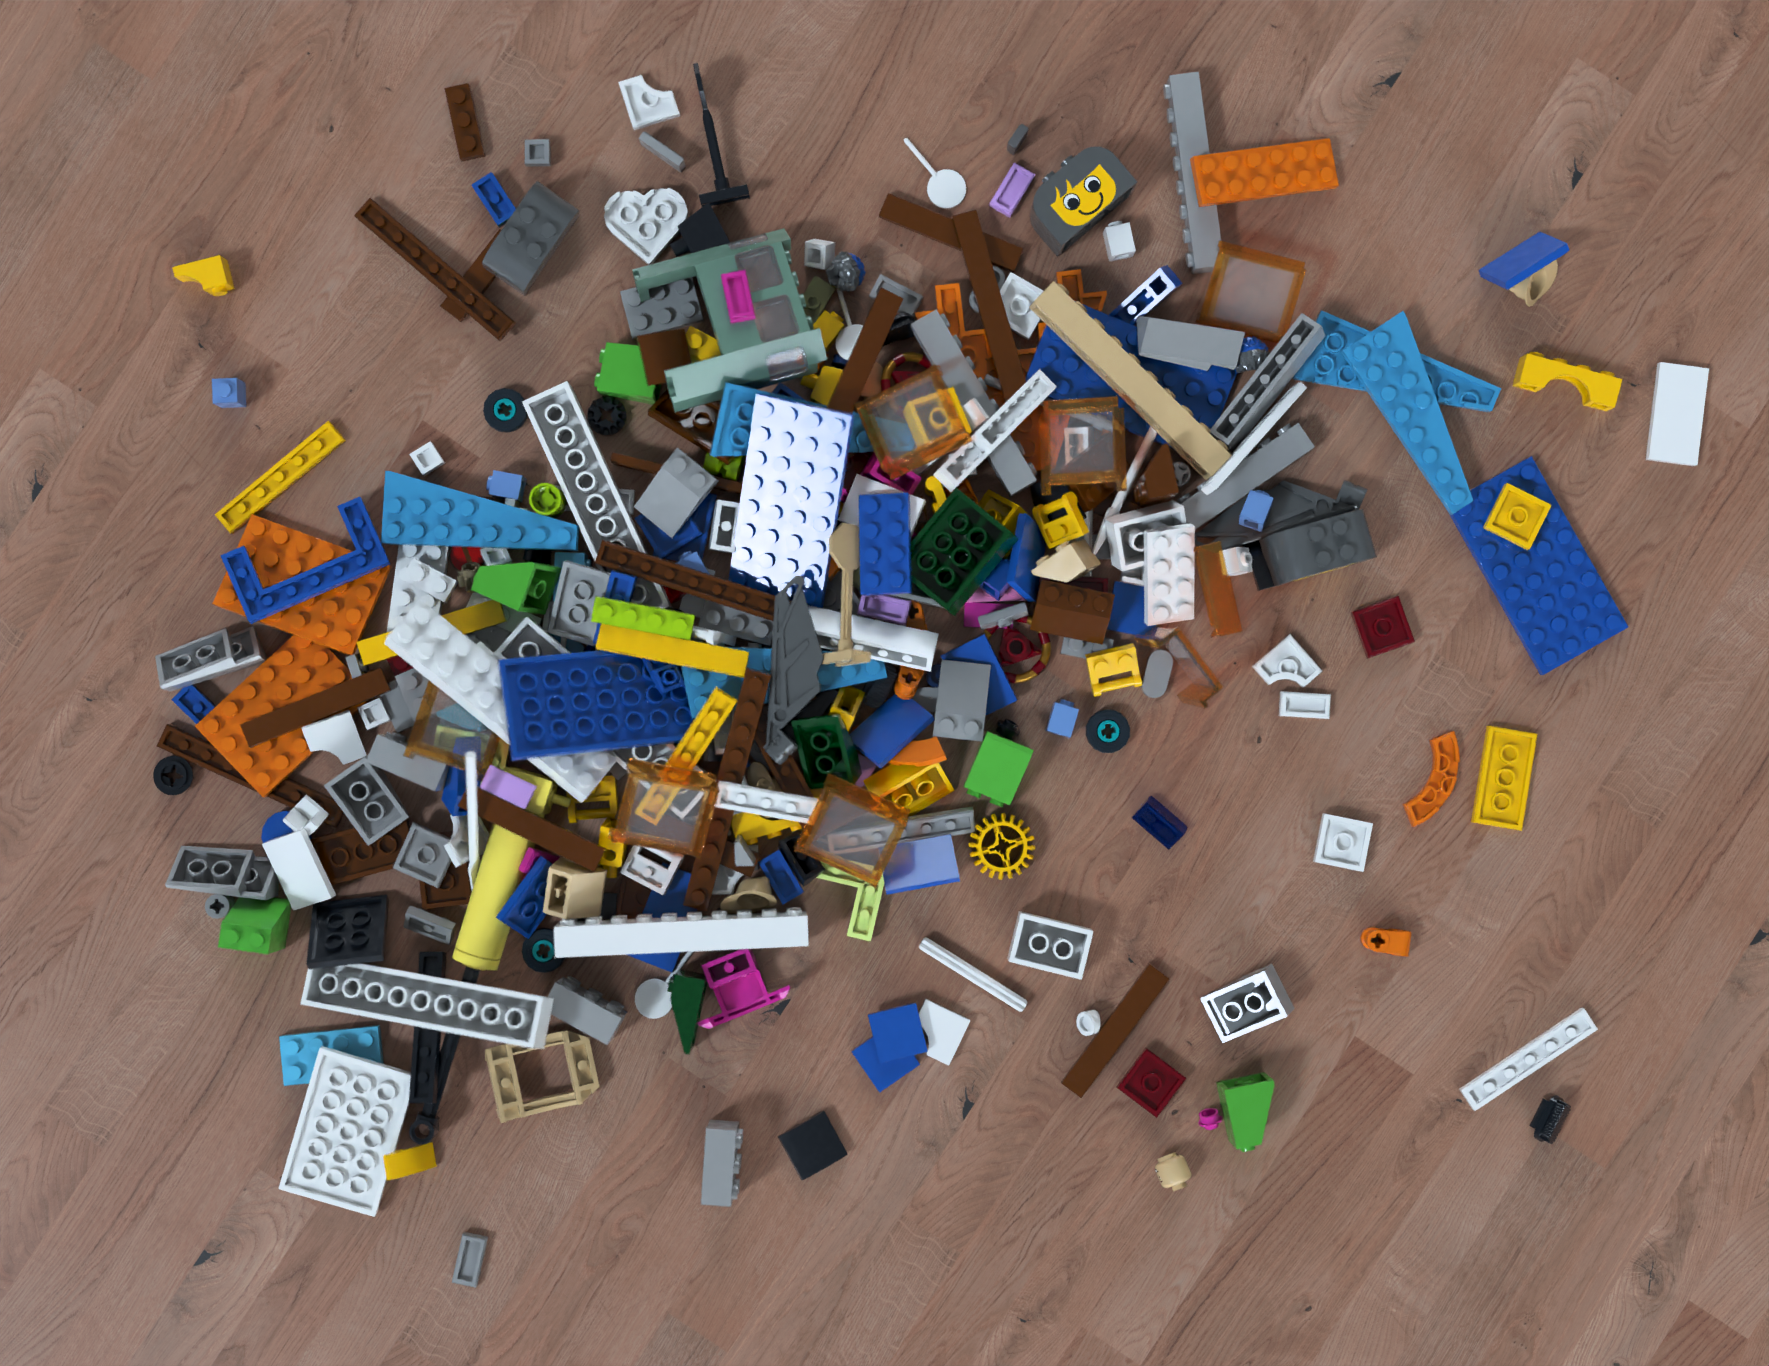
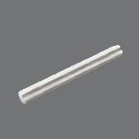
[919,937,1027,1012]

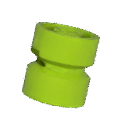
[703,453,745,482]
[529,483,567,518]

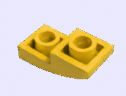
[383,1142,437,1180]

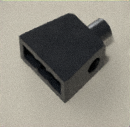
[670,203,732,257]

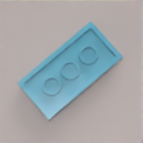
[279,1025,384,1086]

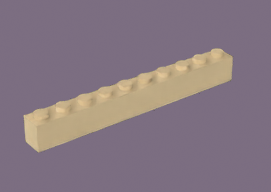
[1029,281,1232,480]

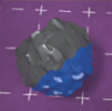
[825,251,866,292]
[1235,336,1270,373]

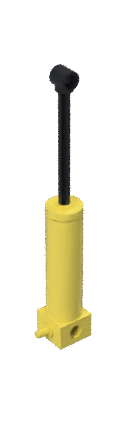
[409,766,571,1144]

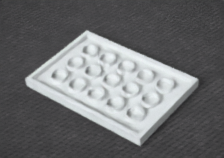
[279,1046,411,1217]

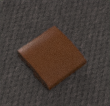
[636,329,692,386]

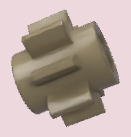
[457,562,480,593]

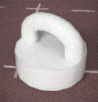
[1076,1010,1101,1036]

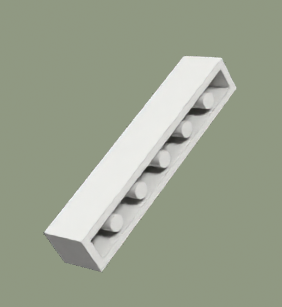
[808,605,939,672]

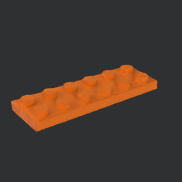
[1190,138,1339,207]

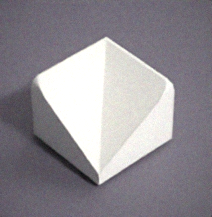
[804,239,835,270]

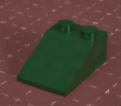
[791,714,862,789]
[667,969,708,1055]

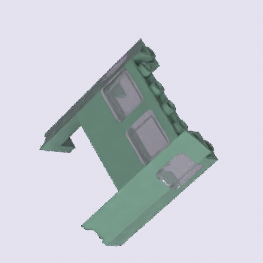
[632,228,827,412]

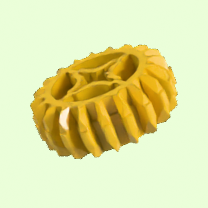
[968,813,1035,880]

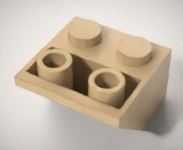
[1031,539,1101,582]
[543,857,607,919]

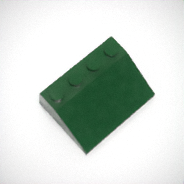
[911,488,1018,616]

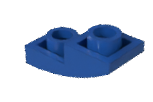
[642,658,685,694]

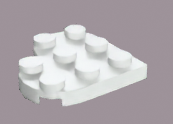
[604,188,688,265]

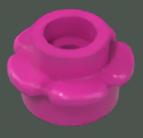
[1198,1108,1223,1130]

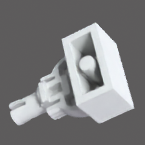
[708,500,740,553]

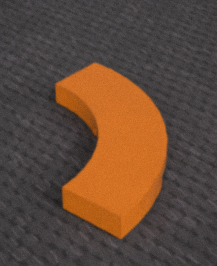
[852,725,947,767]
[1403,731,1460,827]

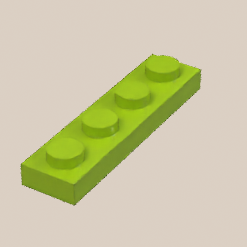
[591,596,695,640]

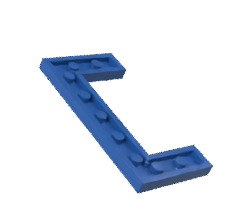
[220,497,390,624]

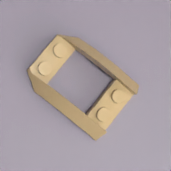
[485,1030,599,1123]

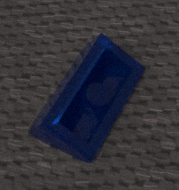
[1132,796,1187,850]

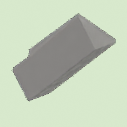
[1136,316,1245,371]
[155,626,267,692]
[165,846,279,900]

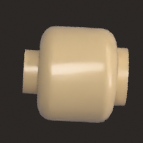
[1155,1152,1191,1191]

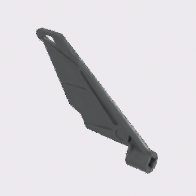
[1195,480,1368,554]
[763,575,824,765]

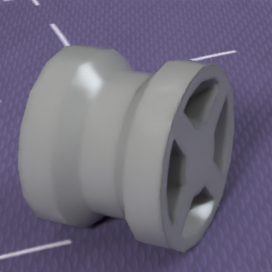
[1173,462,1191,488]
[205,894,235,919]

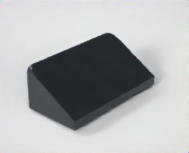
[778,830,825,887]

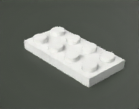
[1144,523,1195,626]
[387,545,450,632]

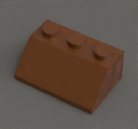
[1132,443,1179,507]
[1030,579,1115,645]

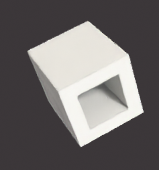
[1103,221,1136,262]

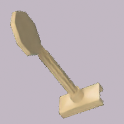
[822,523,871,667]

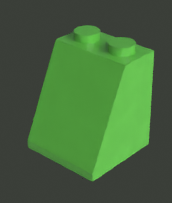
[594,342,662,405]
[471,562,562,615]
[963,731,1034,808]
[218,897,291,954]
[1216,1072,1274,1152]

